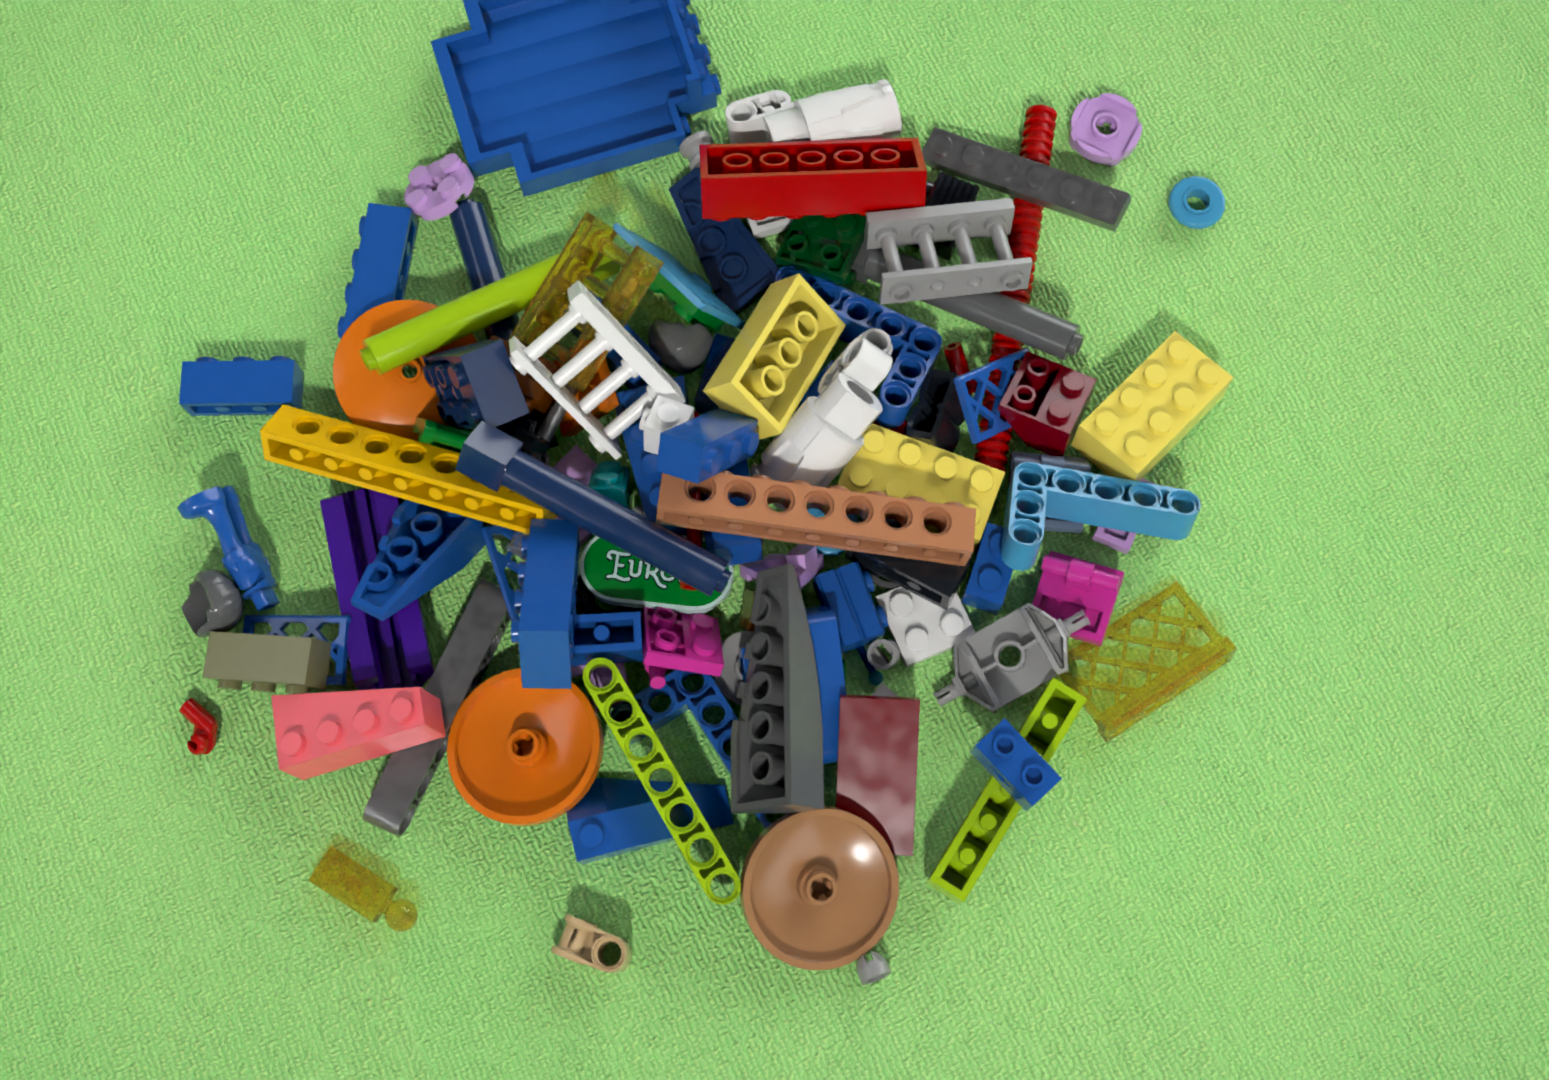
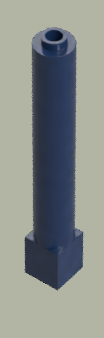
[449,199,559,449]
[455,420,732,597]

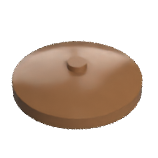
[740,806,899,970]

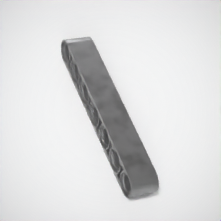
[363,579,511,837]

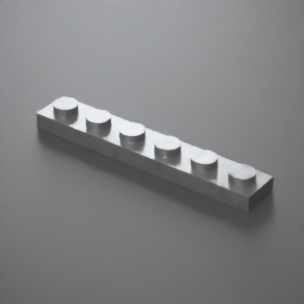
[922,127,1131,232]

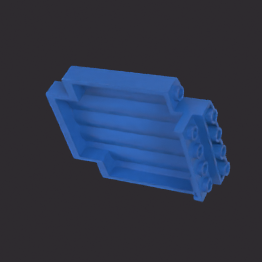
[431,0,721,197]

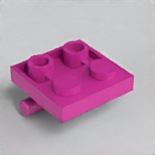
[1032,551,1124,647]
[641,607,724,689]

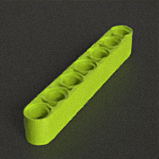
[582,658,741,905]

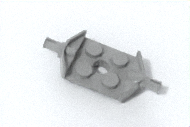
[933,603,1090,714]

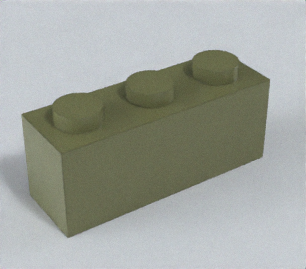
[203,631,331,694]

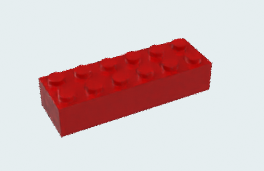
[699,137,927,222]

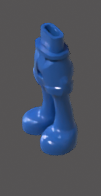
[177,485,280,611]

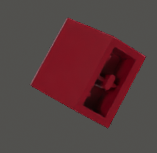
[998,351,1097,456]

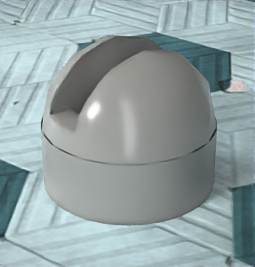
[867,638,900,670]
[856,951,892,985]

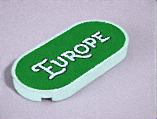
[580,535,733,614]

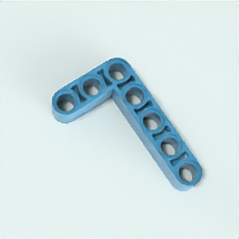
[1001,462,1201,571]

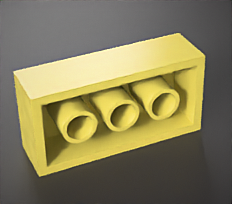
[703,273,846,440]
[1071,331,1234,481]
[837,424,1005,552]

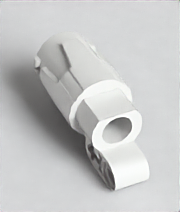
[725,79,902,144]
[750,336,893,510]

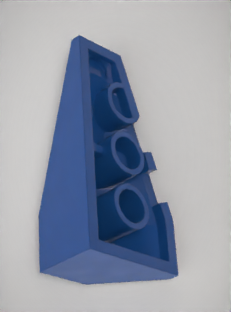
[350,500,486,621]
[566,778,734,865]

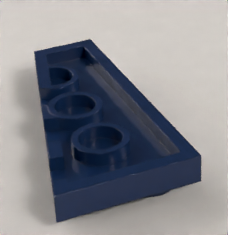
[669,167,779,315]

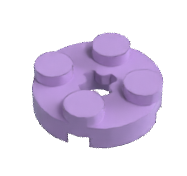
[1069,93,1142,166]
[404,153,474,221]

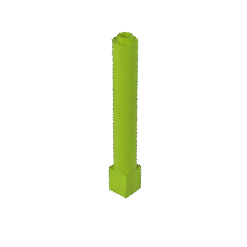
[359,226,622,375]

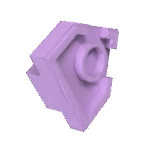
[739,544,824,590]

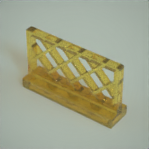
[1059,582,1237,743]

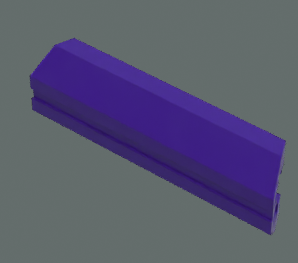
[320,488,434,690]

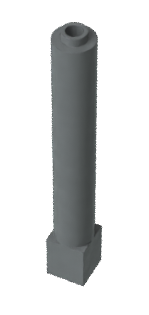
[851,242,1084,360]

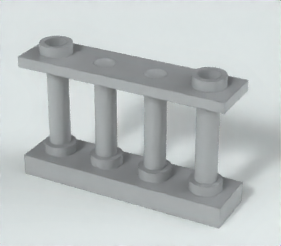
[864,198,1033,305]

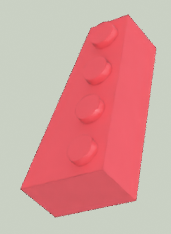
[271,687,446,780]

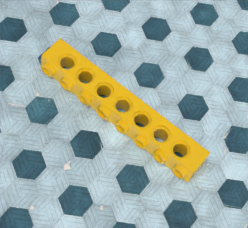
[260,404,558,534]

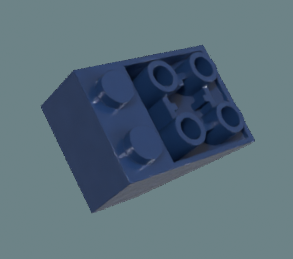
[422,339,530,429]

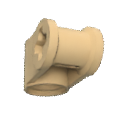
[551,913,632,973]

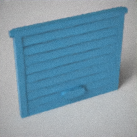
[612,223,745,330]

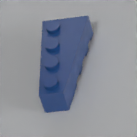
[615,375,689,535]
[511,519,580,689]

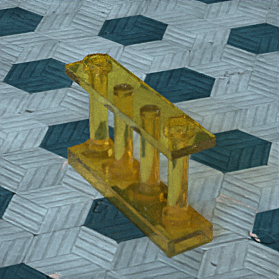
[508,211,664,392]

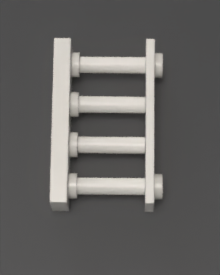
[509,280,686,460]

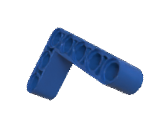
[775,266,942,429]
[610,670,771,829]

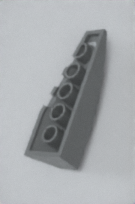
[731,564,824,814]

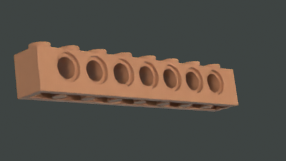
[656,470,976,566]

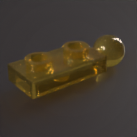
[308,846,418,932]

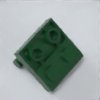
[775,214,866,286]

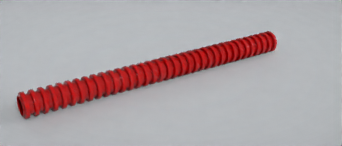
[974,105,1057,476]

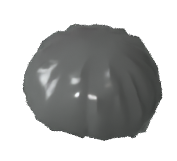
[648,319,715,374]
[182,569,244,638]

